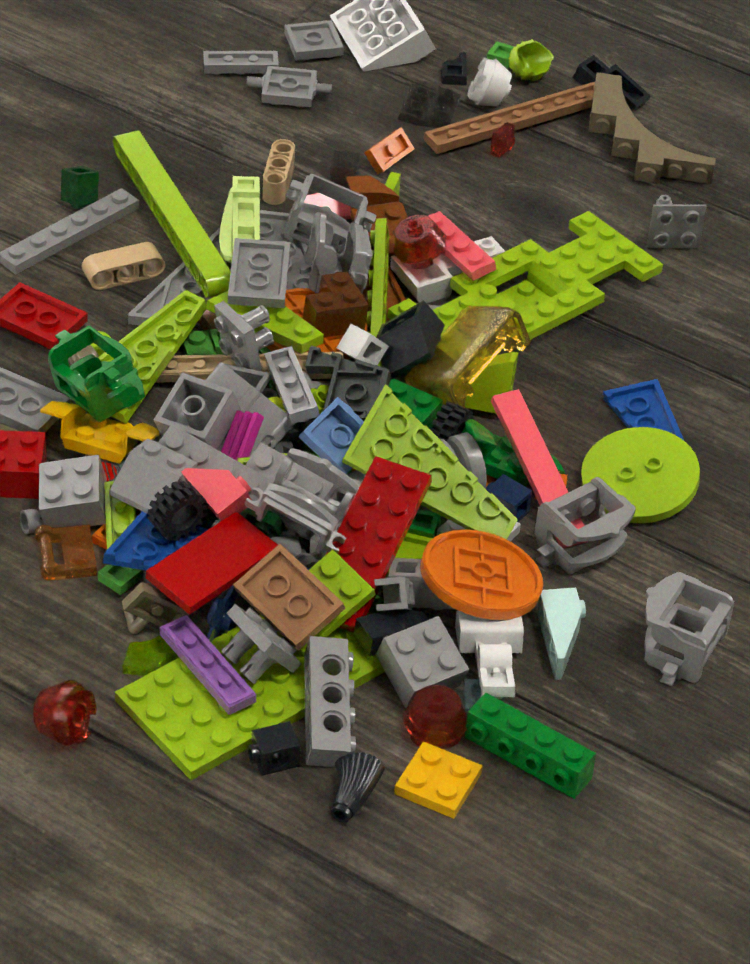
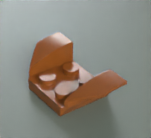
[346,176,418,255]

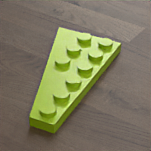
[342,384,518,540]

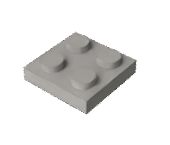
[284,20,344,61]

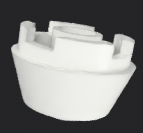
[467,57,512,107]

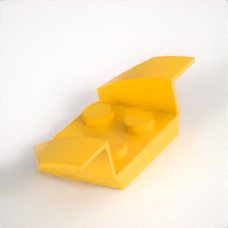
[40,401,160,464]

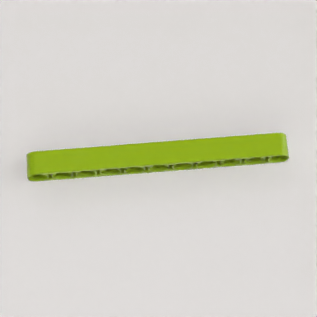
[113,130,231,298]

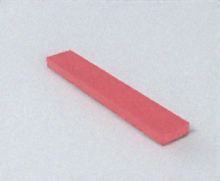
[491,389,588,549]

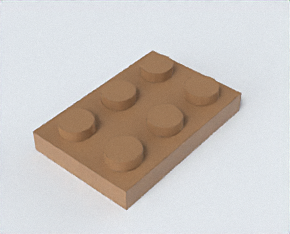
[233,544,345,650]

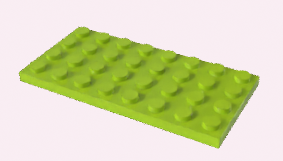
[115,614,385,780]

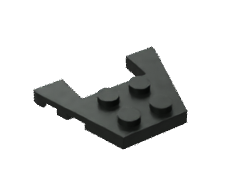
[287,346,391,441]

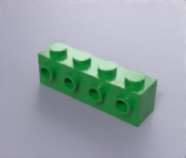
[465,693,596,799]

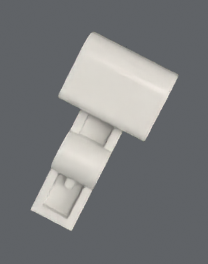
[390,236,505,303]
[455,610,524,699]

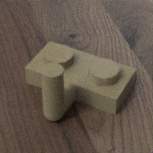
[122,582,189,635]

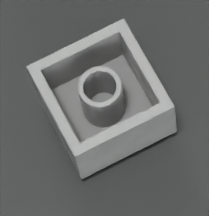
[154,372,241,449]
[39,455,107,533]
[376,616,469,708]

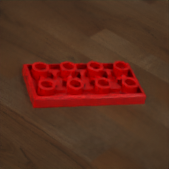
[145,512,278,615]

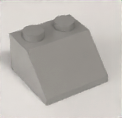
[109,438,198,513]

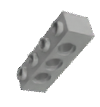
[304,636,356,767]

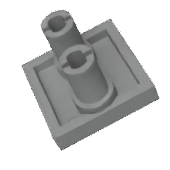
[214,301,274,371]
[221,604,302,684]

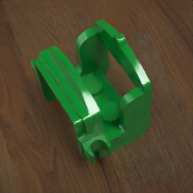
[47,326,145,422]

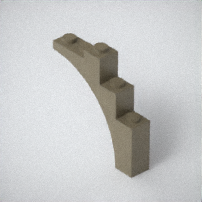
[588,73,716,184]

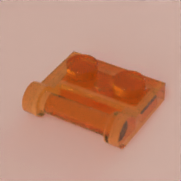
[35,524,97,581]

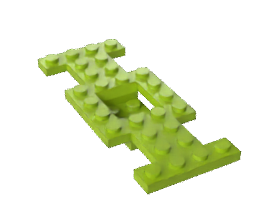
[387,211,663,366]

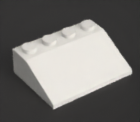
[330,0,436,72]

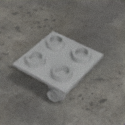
[647,195,707,248]

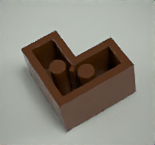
[302,272,369,338]

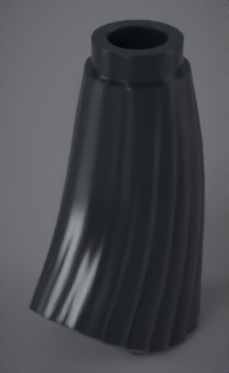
[331,752,385,823]

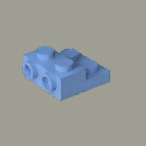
[299,397,364,474]

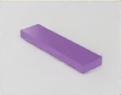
[160,615,257,715]

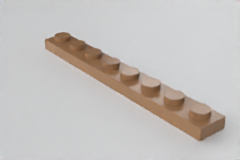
[424,82,595,154]

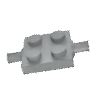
[247,66,332,107]

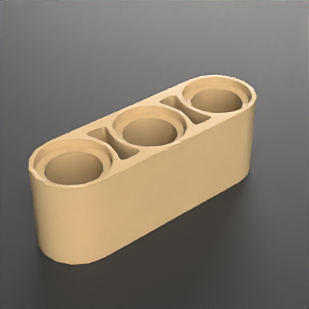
[263,139,295,205]
[81,242,165,290]

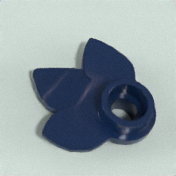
[206,585,237,642]

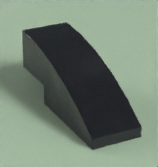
[572,55,651,110]
[354,610,435,657]

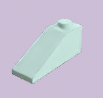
[537,587,586,680]

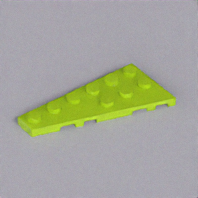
[98,290,207,424]

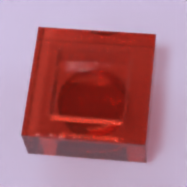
[490,122,515,158]

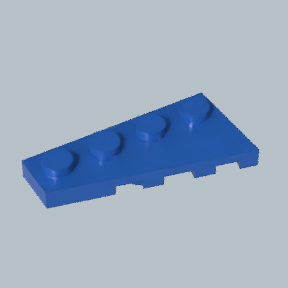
[603,379,684,440]

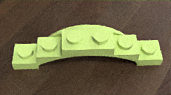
[219,176,260,264]

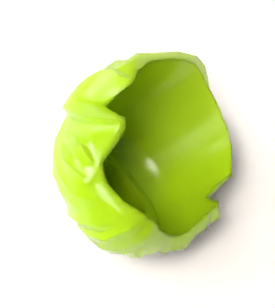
[508,40,554,82]

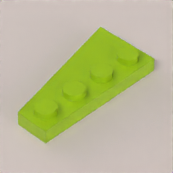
[207,291,324,354]

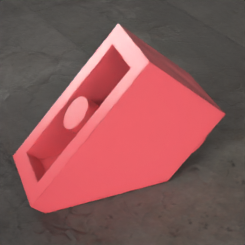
[181,468,251,522]

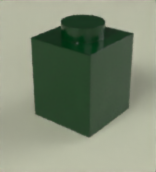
[61,166,99,209]

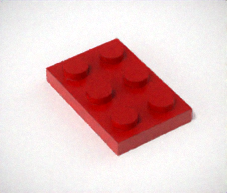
[0,282,88,349]

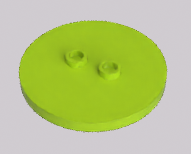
[581,427,700,523]

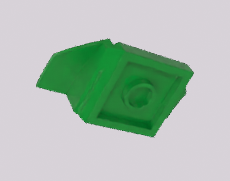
[462,419,565,487]

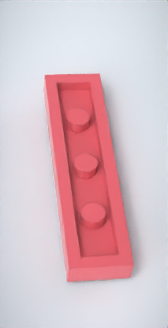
[417,211,496,281]

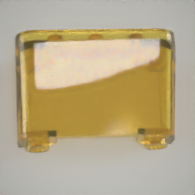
[405,305,531,409]

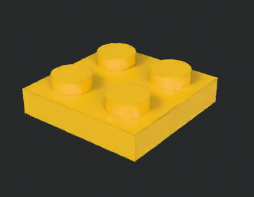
[394,741,483,819]

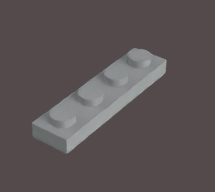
[264,346,319,424]

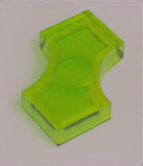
[123,635,179,676]

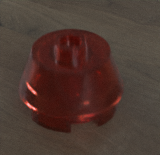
[394,215,446,269]
[33,680,96,746]
[403,685,467,748]

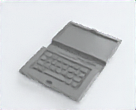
[205,362,295,457]

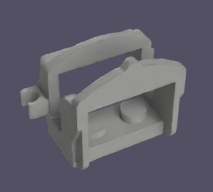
[283,174,377,253]
[305,212,372,293]
[245,448,359,554]
[534,477,636,575]
[644,572,735,686]

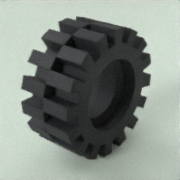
[430,402,474,441]
[147,481,208,541]

